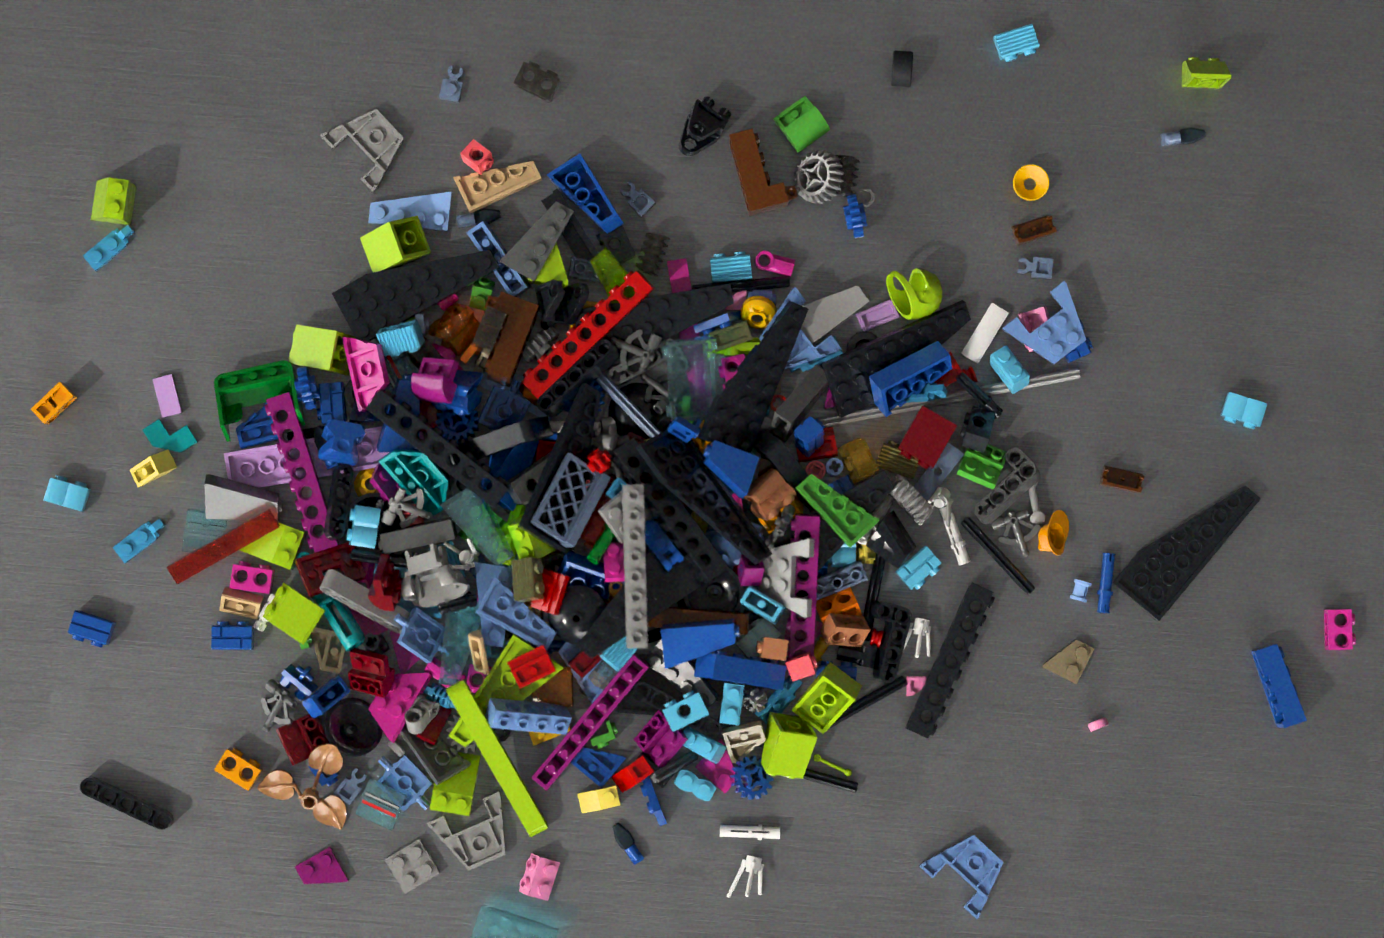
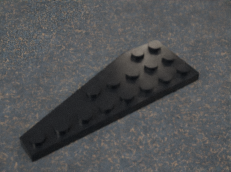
[575,283,734,367]
[822,300,971,418]
[1112,486,1261,621]

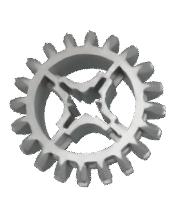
[793,150,844,204]
[889,475,932,523]

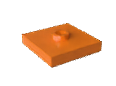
[460,328,490,365]

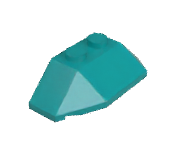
[379,450,449,516]

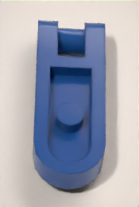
[644,520,684,571]

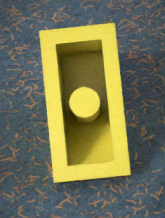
[130,450,177,488]
[577,785,621,813]

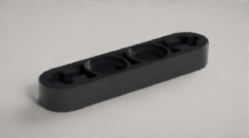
[324,464,353,541]

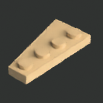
[453,161,542,214]

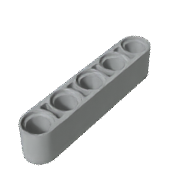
[320,569,410,634]

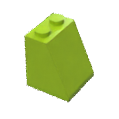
[91,177,137,226]
[360,216,431,272]
[528,243,570,288]
[289,325,355,376]
[508,513,555,559]
[761,712,818,779]

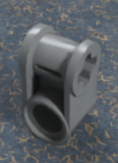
[404,695,440,734]

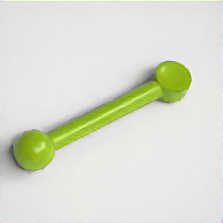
[813,754,852,776]

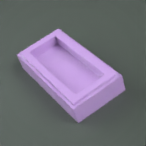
[856,299,900,331]
[152,374,183,418]

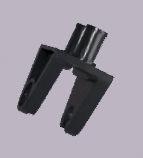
[679,96,731,156]
[535,280,589,330]

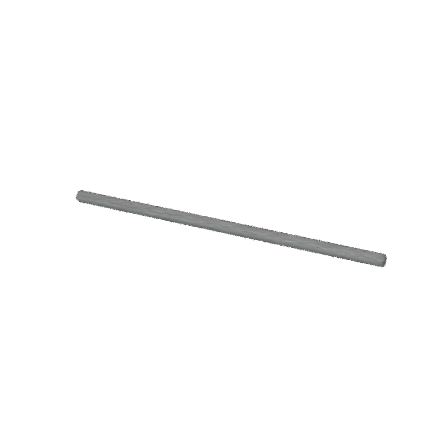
[768,368,1081,437]

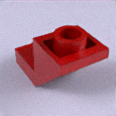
[611,755,655,793]

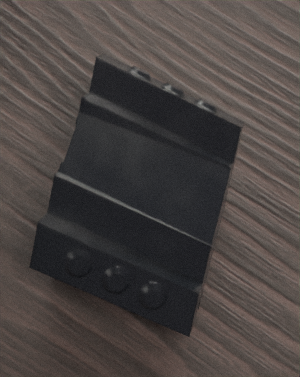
[866,510,916,569]

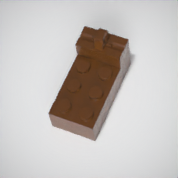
[729,129,798,217]
[485,291,539,387]

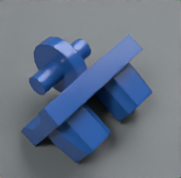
[279,664,318,701]

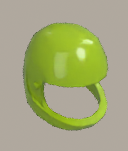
[886,268,943,320]

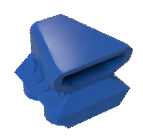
[431,370,484,415]
[318,419,366,466]

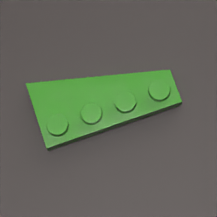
[796,474,880,547]

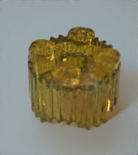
[837,438,879,484]

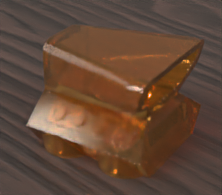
[428,303,483,356]
[531,666,574,707]

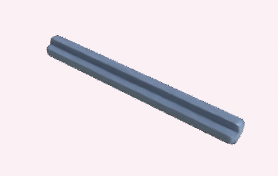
[595,372,661,438]

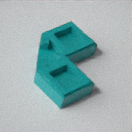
[142,419,198,453]

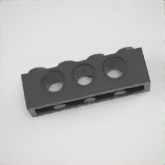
[507,452,551,505]

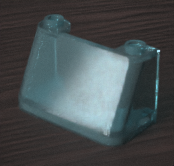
[662,335,717,422]

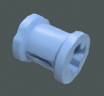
[825,458,844,476]
[1070,579,1092,603]

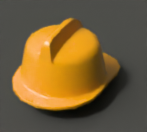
[1038,510,1069,556]

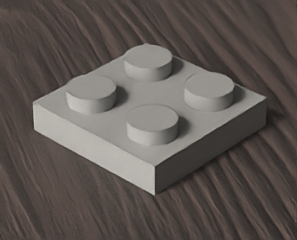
[598,491,652,543]
[385,839,440,894]

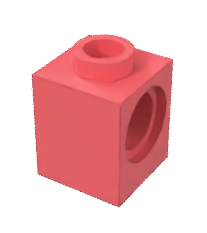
[460,139,494,175]
[786,652,818,682]

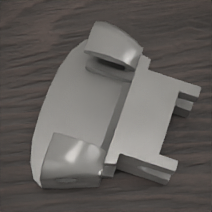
[401,543,470,607]

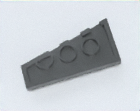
[499,201,574,282]
[644,639,718,709]
[400,724,471,785]

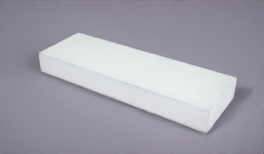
[961,303,1009,364]

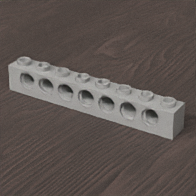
[622,485,648,649]

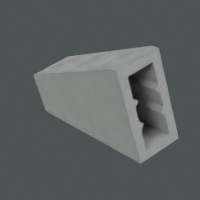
[801,285,870,345]

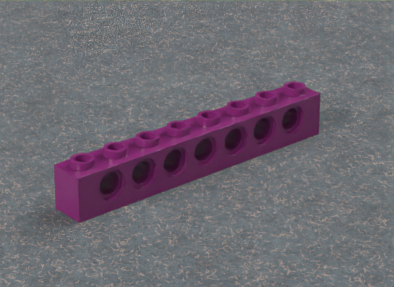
[264,392,339,553]
[785,513,820,677]
[531,653,651,791]

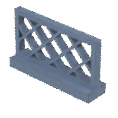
[531,453,611,548]

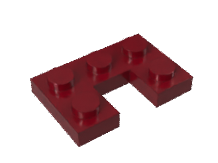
[295,542,366,598]

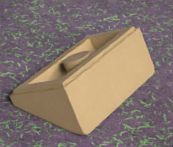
[219,587,264,620]
[468,629,490,675]

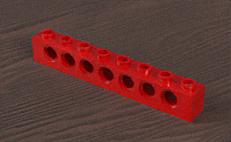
[521,271,655,399]

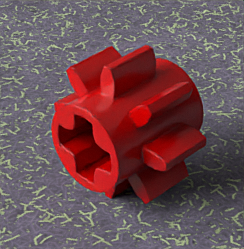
[587,448,612,474]

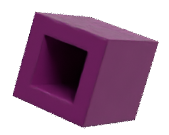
[737,555,765,586]

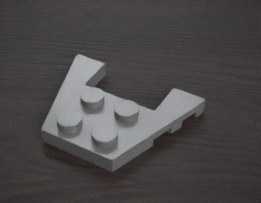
[320,109,404,193]
[758,538,814,618]
[427,791,506,871]

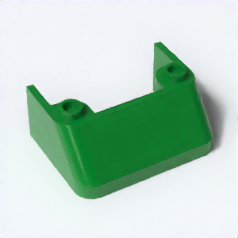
[214,360,305,442]

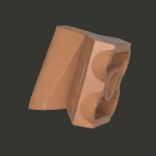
[744,468,797,521]

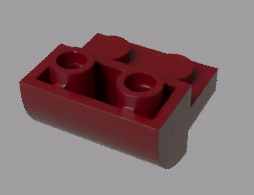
[368,554,403,611]
[348,648,395,698]
[276,714,329,766]

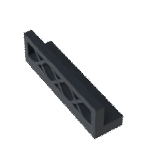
[542,188,600,262]

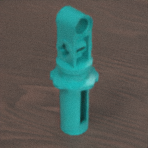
[296,552,365,652]

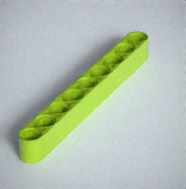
[446,679,549,837]

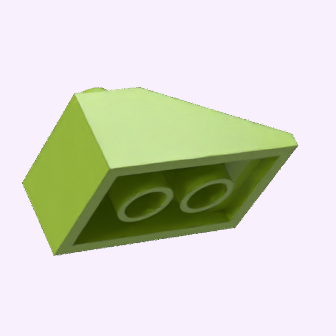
[1182,57,1231,88]
[237,520,307,570]
[262,583,325,645]
[791,662,862,734]
[430,752,481,816]

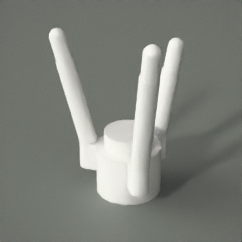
[918,487,953,529]
[444,538,480,571]
[902,618,932,658]
[727,855,764,898]

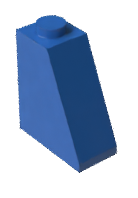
[703,440,759,498]

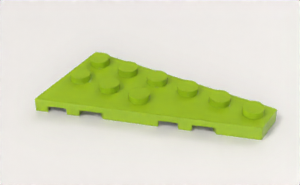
[449,634,564,747]

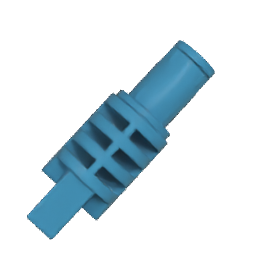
[423,683,456,709]

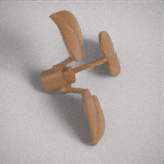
[257,743,346,829]

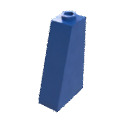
[377,374,420,452]
[482,440,539,511]
[661,619,740,668]

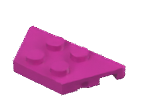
[342,337,390,412]
[369,673,432,743]

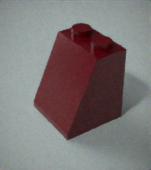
[897,406,957,469]

